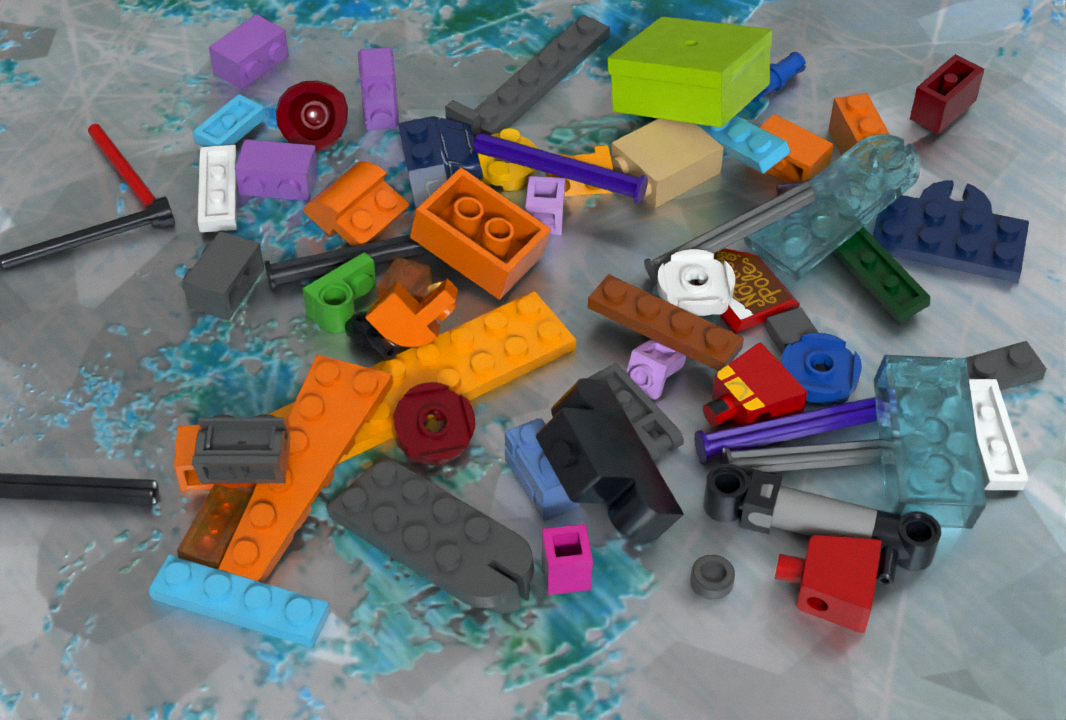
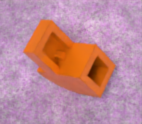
[365,278,458,347]

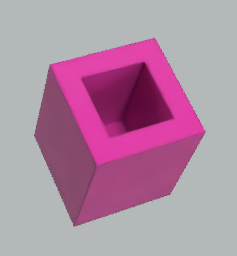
[542,524,593,595]

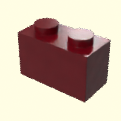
[909,54,985,135]

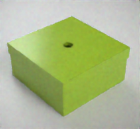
[608,17,772,128]

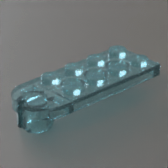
[744,134,920,281]

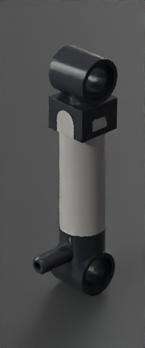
[703,464,941,585]

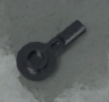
[345,311,398,360]

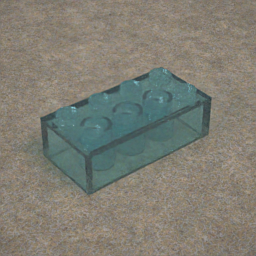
[873,355,986,529]

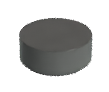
[690,555,735,600]

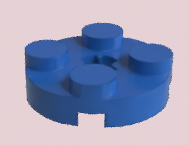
[781,333,862,405]

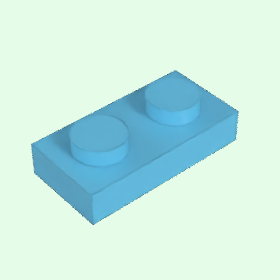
[192,94,267,147]

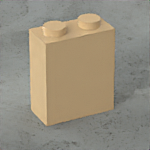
[611,119,724,208]

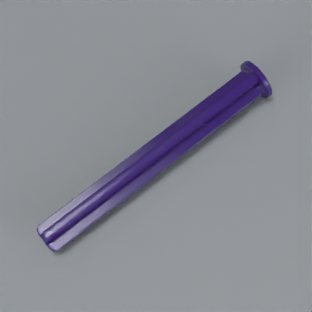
[473,133,648,204]
[694,395,892,463]

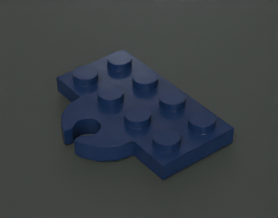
[873,180,1029,283]

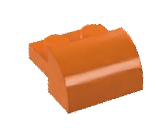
[303,161,410,246]

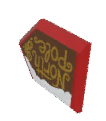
[694,248,800,334]

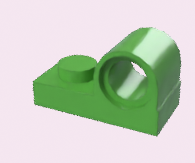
[303,252,376,334]

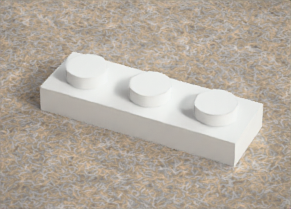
[198,145,237,232]
[953,379,1029,490]

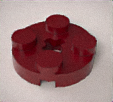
[392,382,476,465]

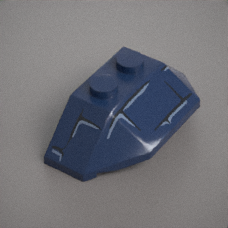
[398,116,483,209]

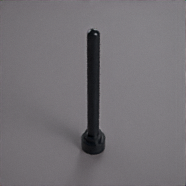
[0,196,175,269]

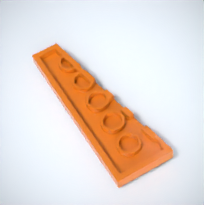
[218,354,394,583]

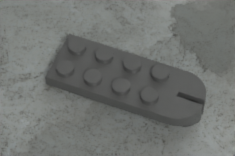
[326,455,534,614]

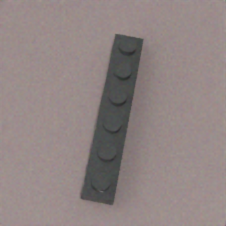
[474,15,610,135]

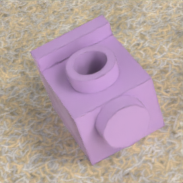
[525,176,565,235]

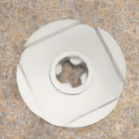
[657,249,735,316]

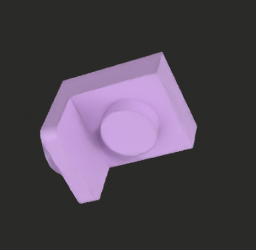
[626,339,686,400]

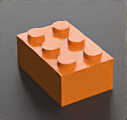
[410,168,551,300]

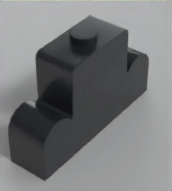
[536,378,684,540]

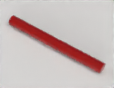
[88,124,156,208]

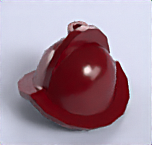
[275,80,348,153]

